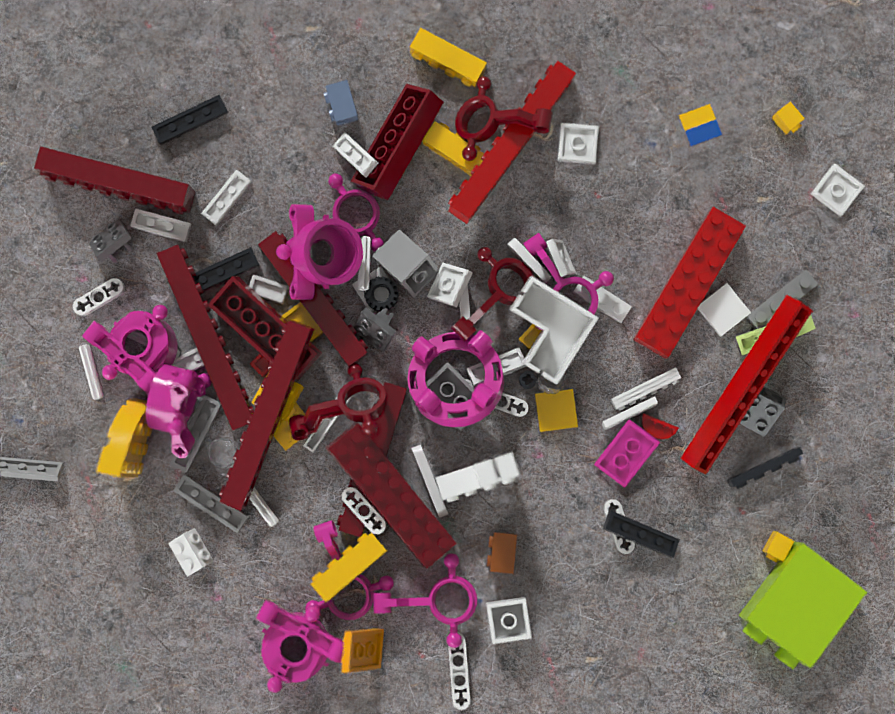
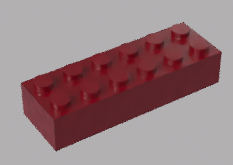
[351,84,444,200]
[208,276,322,382]

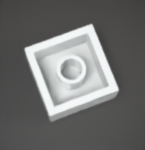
[486,597,531,644]

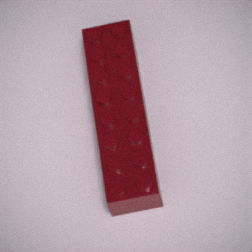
[34,146,196,215]
[325,422,457,569]

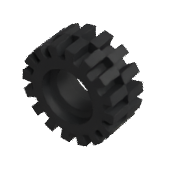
[364,276,399,311]

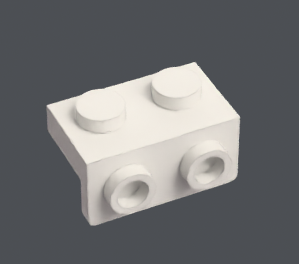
[168,528,213,577]

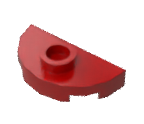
[641,413,679,440]

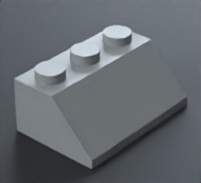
[426,362,474,432]

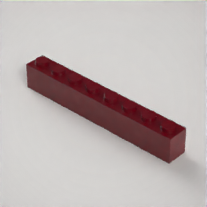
[258,231,368,366]
[336,382,407,537]

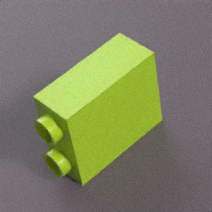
[739,542,867,670]

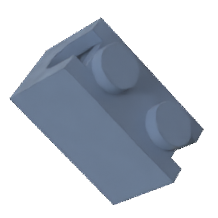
[324,80,359,126]

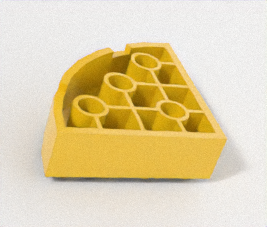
[96,398,152,477]

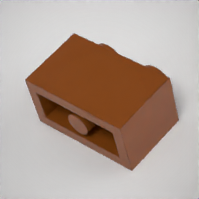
[486,532,517,574]

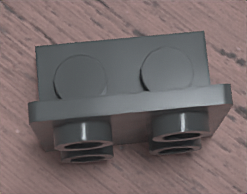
[740,386,786,437]

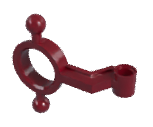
[455,76,553,161]
[451,246,535,342]
[289,363,386,441]

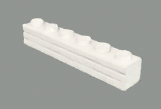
[610,368,681,411]
[303,396,352,453]

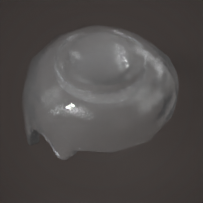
[536,371,567,394]
[208,438,237,468]

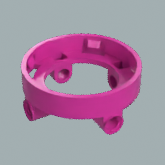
[408,330,504,427]

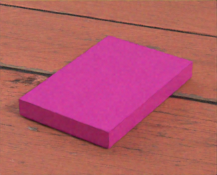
[594,419,660,488]

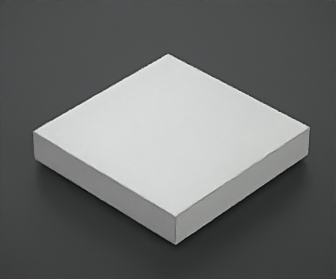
[558,123,599,164]
[811,163,865,217]
[546,239,576,277]
[427,263,472,308]
[698,283,751,337]

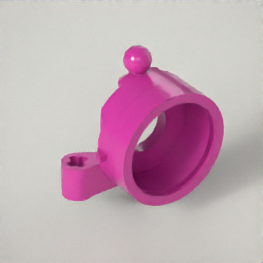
[276,204,363,300]
[82,305,178,394]
[146,364,212,458]
[256,600,344,693]

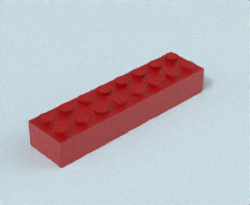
[633,206,746,359]

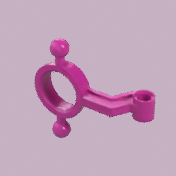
[286,174,384,252]
[523,233,614,330]
[305,520,394,620]
[373,553,477,648]

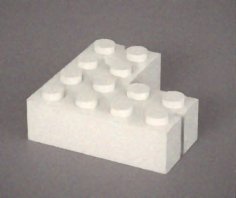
[509,276,598,384]
[435,452,520,503]

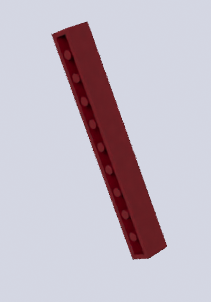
[156,244,255,431]
[219,320,315,511]

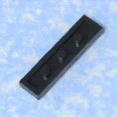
[151,94,228,145]
[194,247,260,291]
[727,447,804,489]
[603,511,680,558]

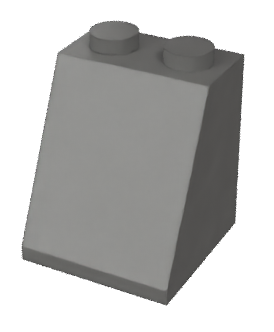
[372,229,439,298]

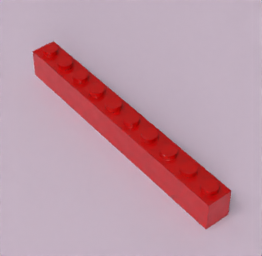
[448,61,576,224]
[680,295,813,475]

